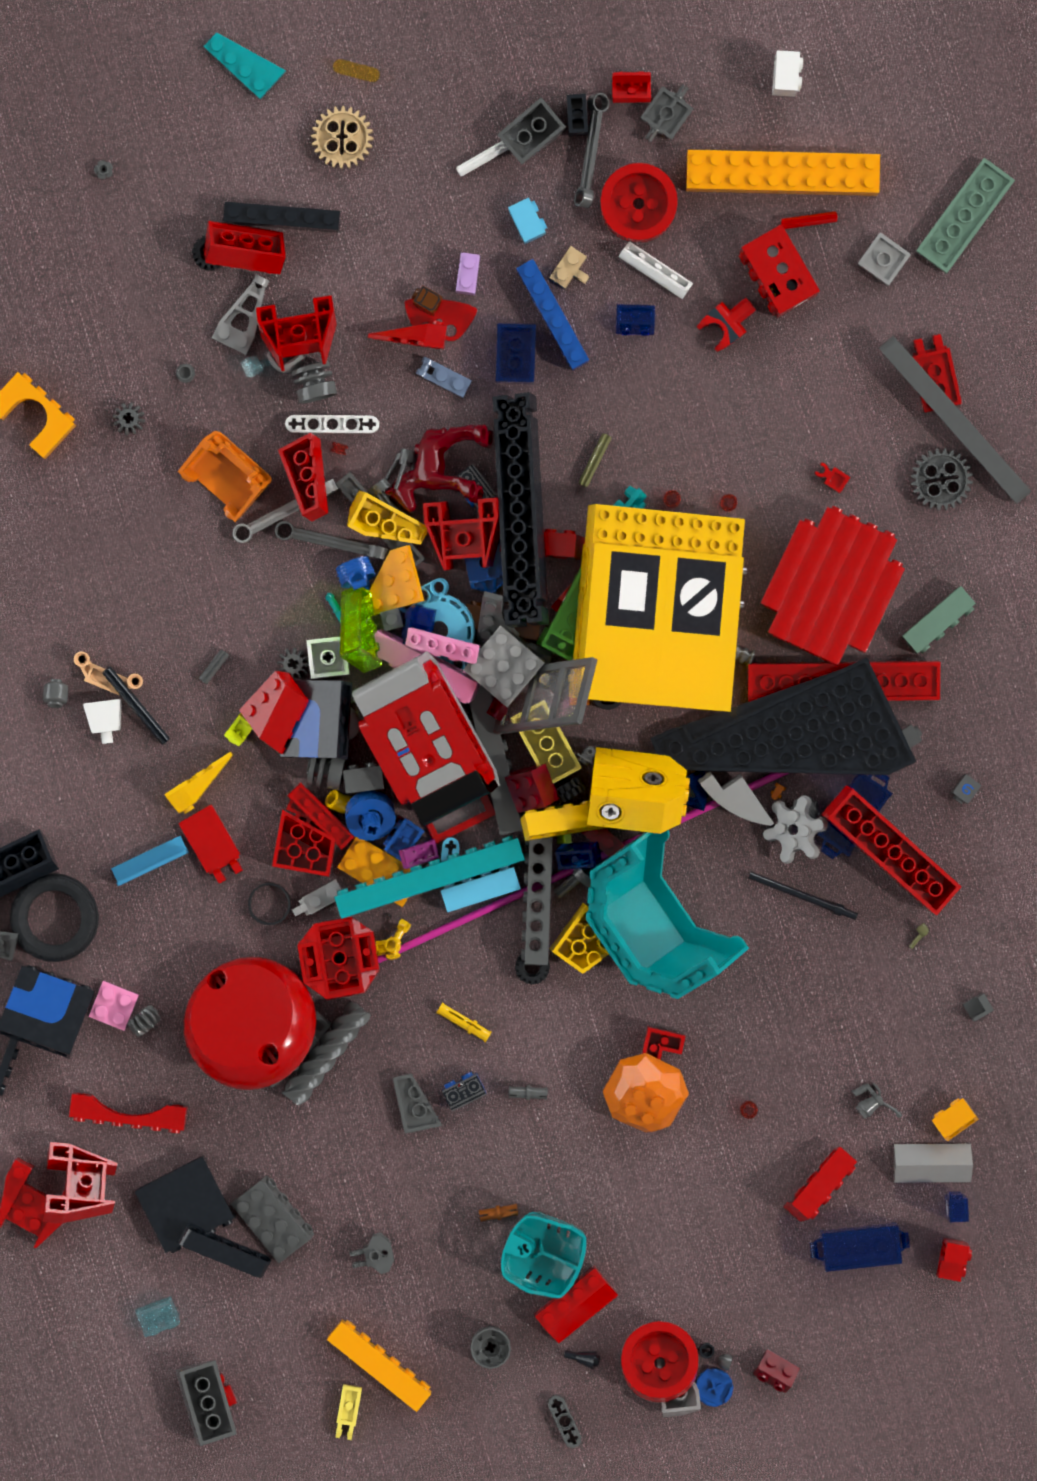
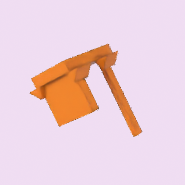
[771,782,786,800]

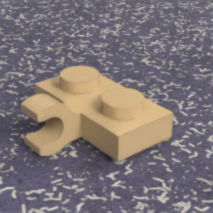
[549,246,589,289]

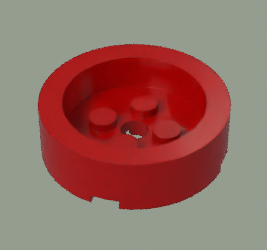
[600,163,678,243]
[621,1321,698,1402]

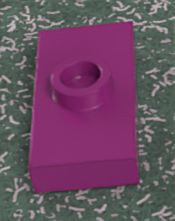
[399,839,439,869]

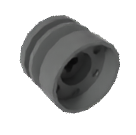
[291,362,338,404]
[306,758,346,790]
[470,1326,511,1369]

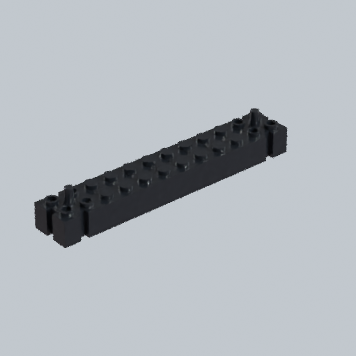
[493,392,549,628]

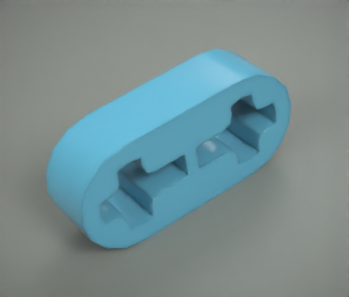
[441,837,459,861]

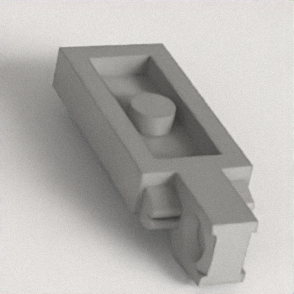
[292,879,342,917]

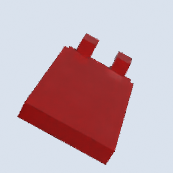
[912,334,962,413]
[178,804,243,884]

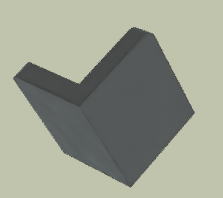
[963,993,994,1022]

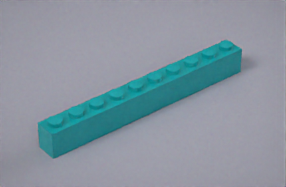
[334,835,525,919]

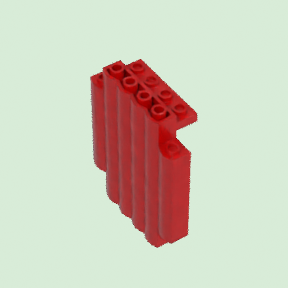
[760,506,905,666]

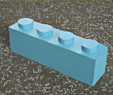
[440,865,521,913]

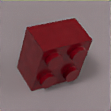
[504,763,559,813]

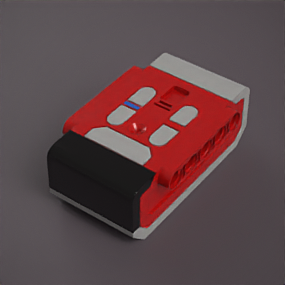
[352,651,500,826]

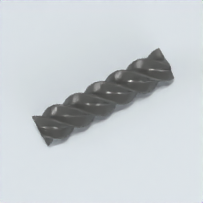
[281,1001,371,1106]

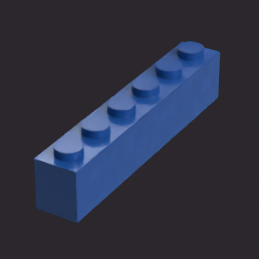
[516,259,589,371]

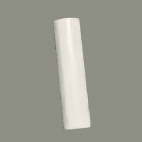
[619,242,693,299]

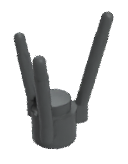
[385,448,417,490]

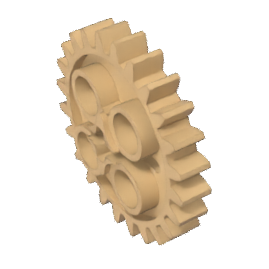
[311,106,374,169]

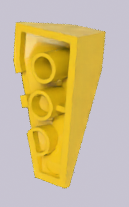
[347,490,428,544]
[164,752,233,814]

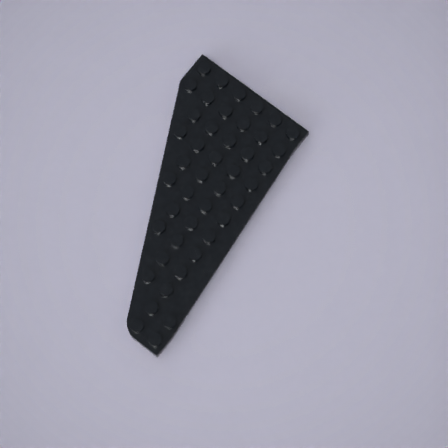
[650,658,916,775]

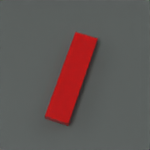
[287,782,355,850]

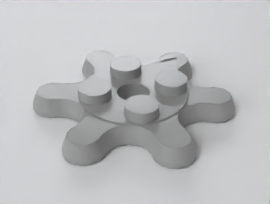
[763,795,828,864]

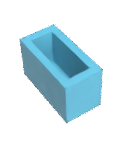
[508,198,547,244]

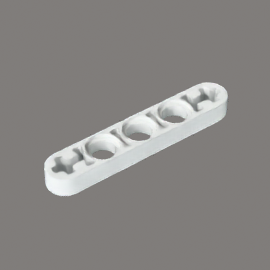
[285,415,379,434]

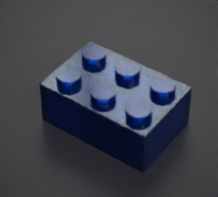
[496,323,536,384]

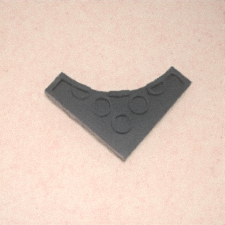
[476,591,552,664]

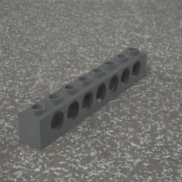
[521,811,553,966]

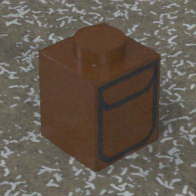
[412,285,443,316]

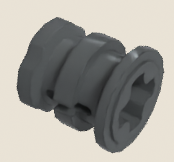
[735,645,755,668]

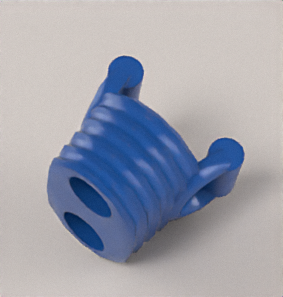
[336,556,376,597]

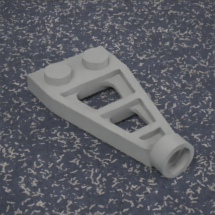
[212,274,269,355]

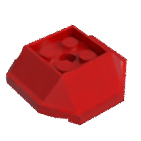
[297,917,380,1000]

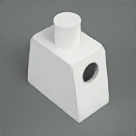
[83,699,122,744]

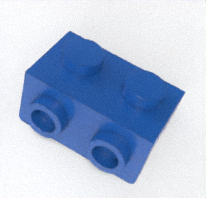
[383,818,424,862]

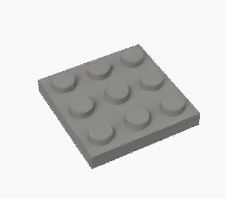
[463,625,545,707]

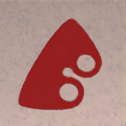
[405,299,477,341]

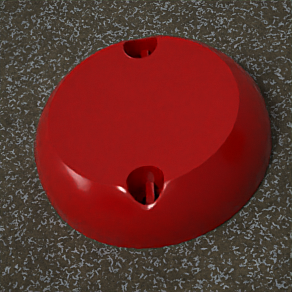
[184,957,316,1090]

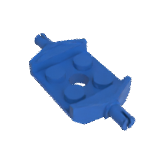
[464,539,503,594]

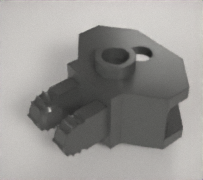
[349,1232,394,1274]

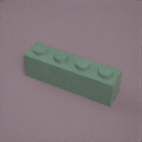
[901,586,976,654]

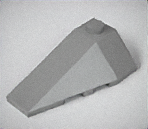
[657,1358,701,1417]

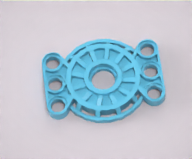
[399,578,481,670]

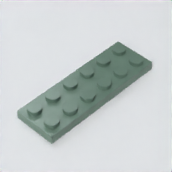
[916,158,1015,274]

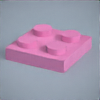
[89,981,139,1031]

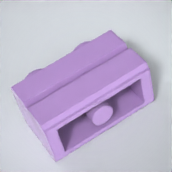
[456,253,480,295]

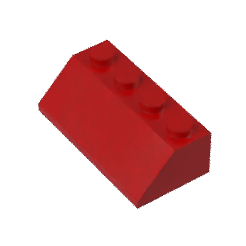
[204,221,286,275]
[535,1265,618,1343]

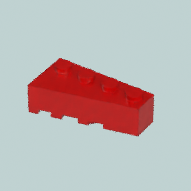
[278,433,328,522]
[500,529,585,560]
[783,1146,857,1222]

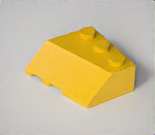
[549,903,609,974]

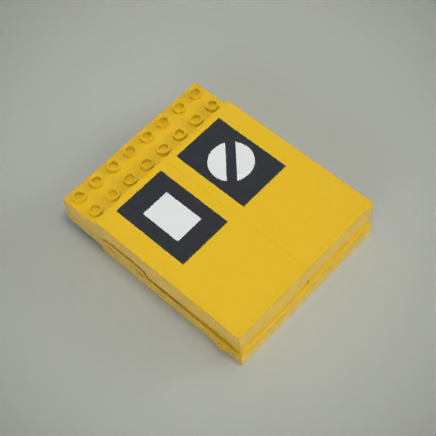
[569,504,747,712]

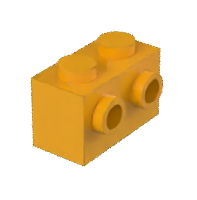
[932,1098,979,1141]

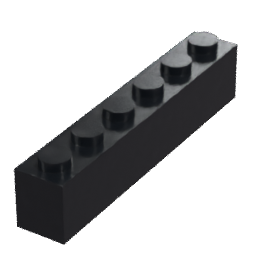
[223,202,341,233]

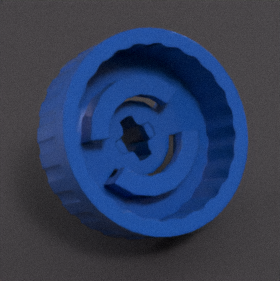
[345,791,396,841]

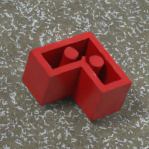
[641,1026,686,1060]
[936,1237,972,1282]

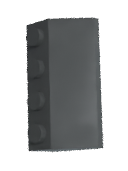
[175,1360,237,1446]

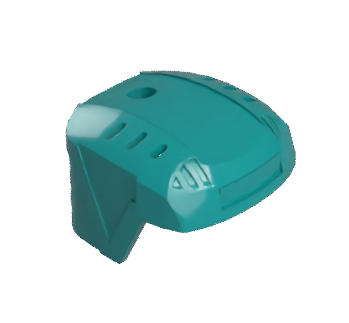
[501,1211,587,1298]

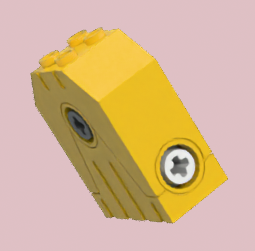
[587,747,690,834]

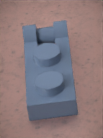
[415,356,472,398]

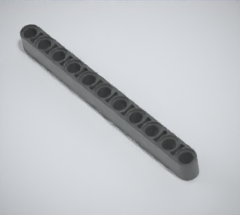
[879,336,1032,504]

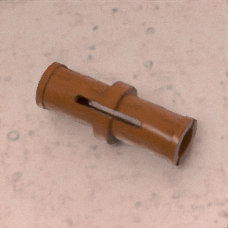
[479,1203,519,1222]

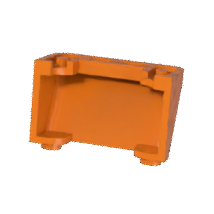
[177,431,272,522]

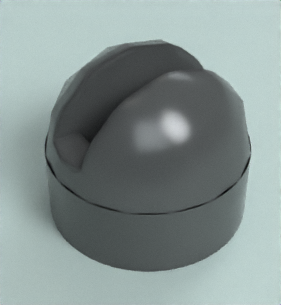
[718,1354,733,1370]

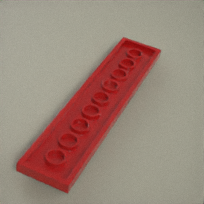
[748,661,941,702]

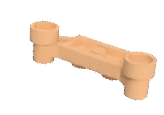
[74,652,143,695]

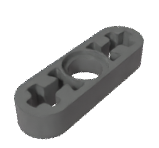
[548,1394,581,1448]

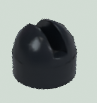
[698,1343,714,1359]

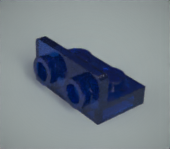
[616,304,655,336]
[402,604,437,644]

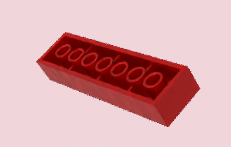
[821,785,962,916]

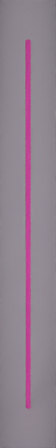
[378,773,789,963]

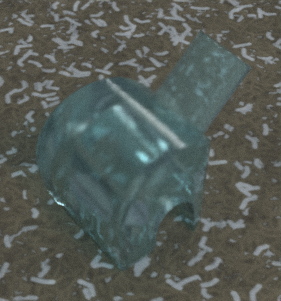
[241,356,271,378]

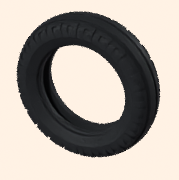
[10,874,99,962]

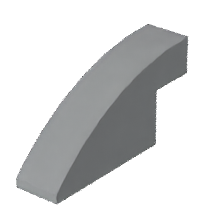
[697,772,774,826]

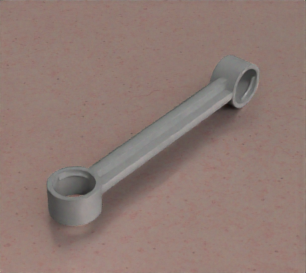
[233,479,338,543]

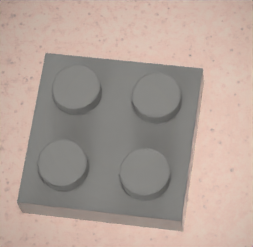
[857,232,911,286]

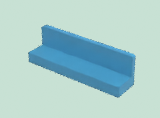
[111,835,189,886]

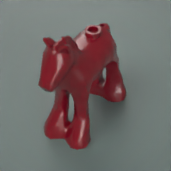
[384,425,494,512]

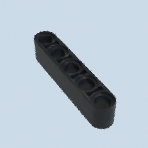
[178,1224,271,1278]

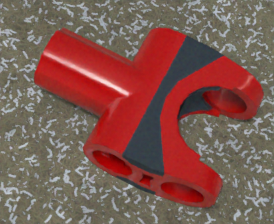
[696,297,756,352]

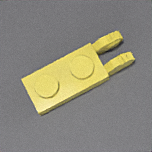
[336,1384,362,1440]

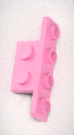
[405,627,479,664]

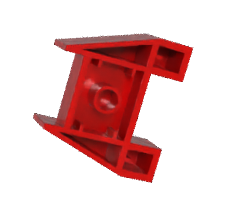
[256,295,337,371]
[423,497,500,570]
[43,1142,117,1223]
[0,1157,65,1248]

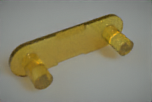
[333,59,380,82]

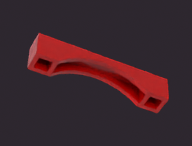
[69,1092,188,1133]

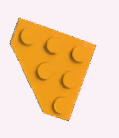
[366,545,424,616]

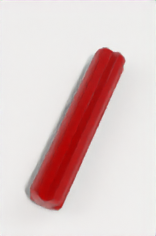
[781,211,838,229]

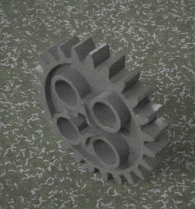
[910,448,973,511]

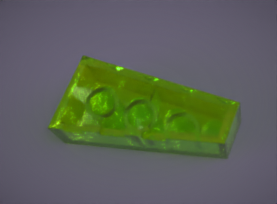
[340,587,382,673]

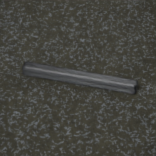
[103,667,170,745]

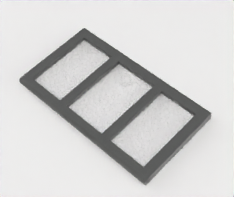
[493,657,597,735]

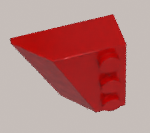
[239,671,309,754]
[272,810,336,877]

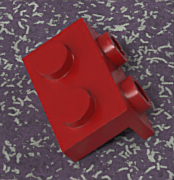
[612,71,651,103]

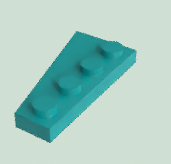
[204,32,286,100]

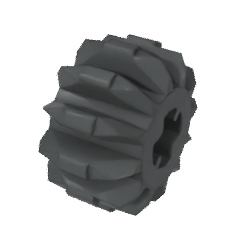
[113,402,146,435]
[277,648,309,680]
[128,1005,161,1037]

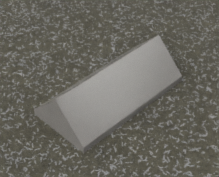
[894,1143,973,1183]

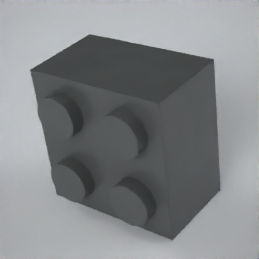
[343,762,386,793]

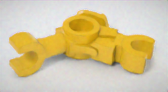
[376,918,411,960]

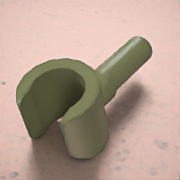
[909,923,929,949]

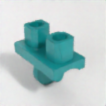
[613,486,647,509]

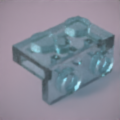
[135,1296,180,1337]

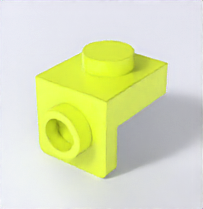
[224,713,253,746]

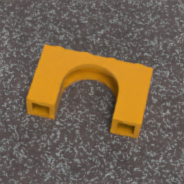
[0,372,77,459]

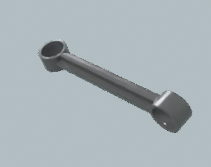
[574,93,610,208]
[275,521,389,560]

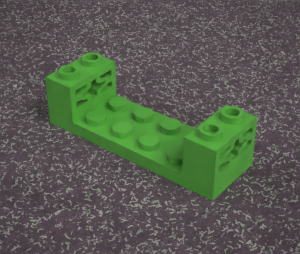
[536,557,582,661]

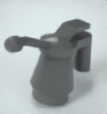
[852,1083,902,1119]

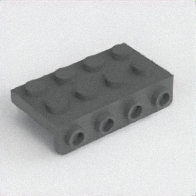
[231,1176,314,1263]

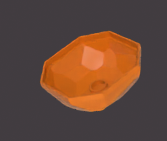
[603,1053,689,1132]

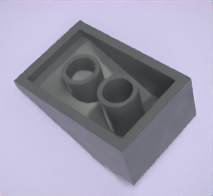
[497,97,567,164]

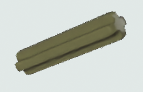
[579,433,611,487]

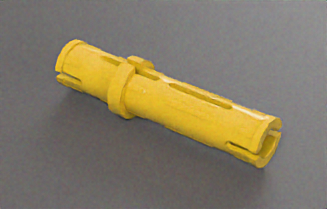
[436,1002,492,1042]

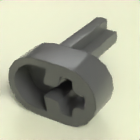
[368,478,398,510]
[554,866,591,898]

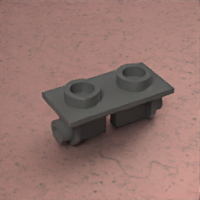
[577,746,596,766]

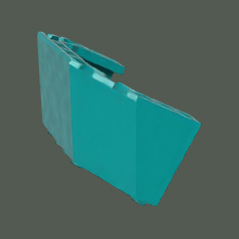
[586,830,749,999]

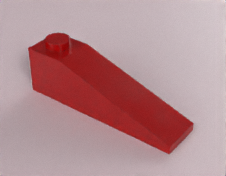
[368,321,447,350]

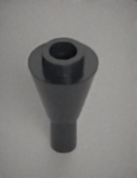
[564,1350,600,1370]

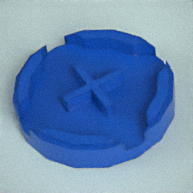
[695,1368,733,1407]

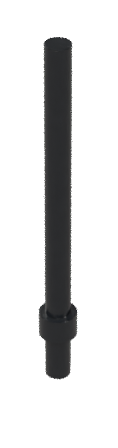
[748,872,858,920]

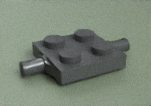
[640,84,694,142]

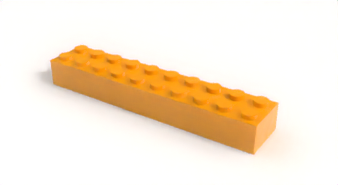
[686,150,880,196]

